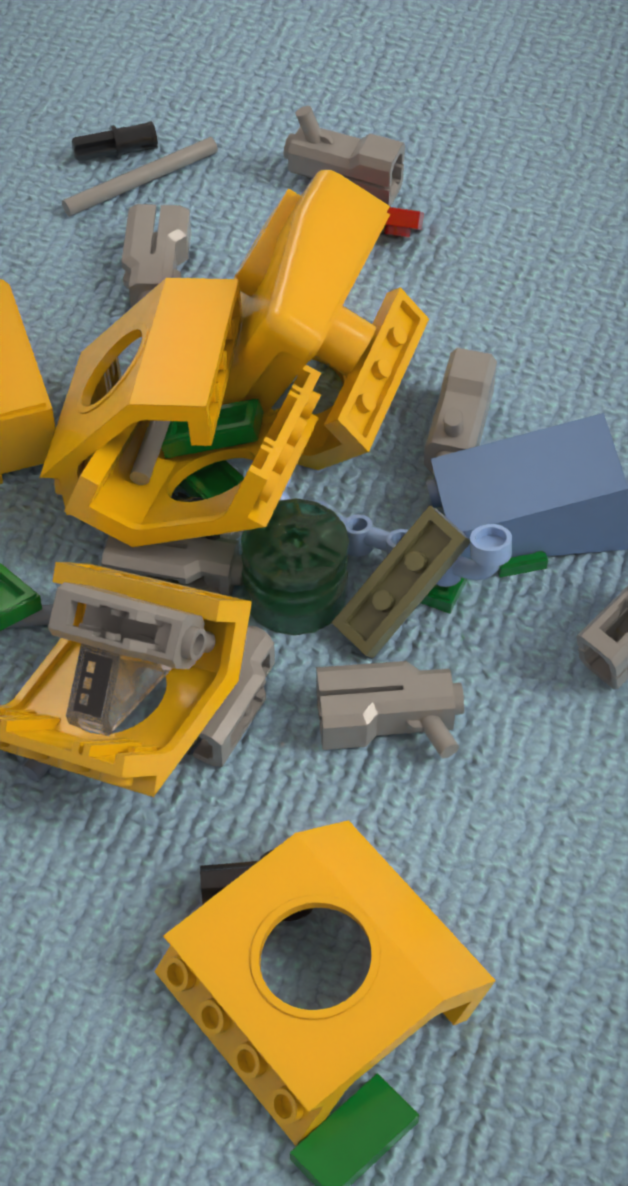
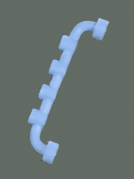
[250,460,512,587]

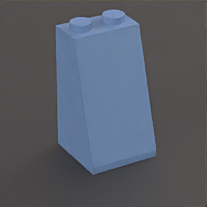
[426,413,628,559]

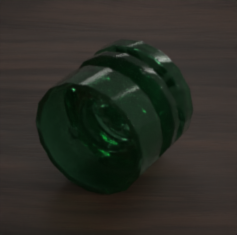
[241,498,349,636]

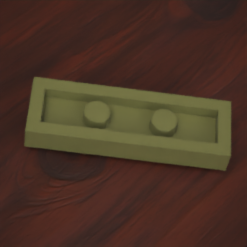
[331,505,470,658]

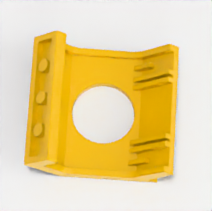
[39,278,243,516]
[268,287,429,470]
[64,365,321,547]
[0,562,252,797]
[154,820,496,1146]

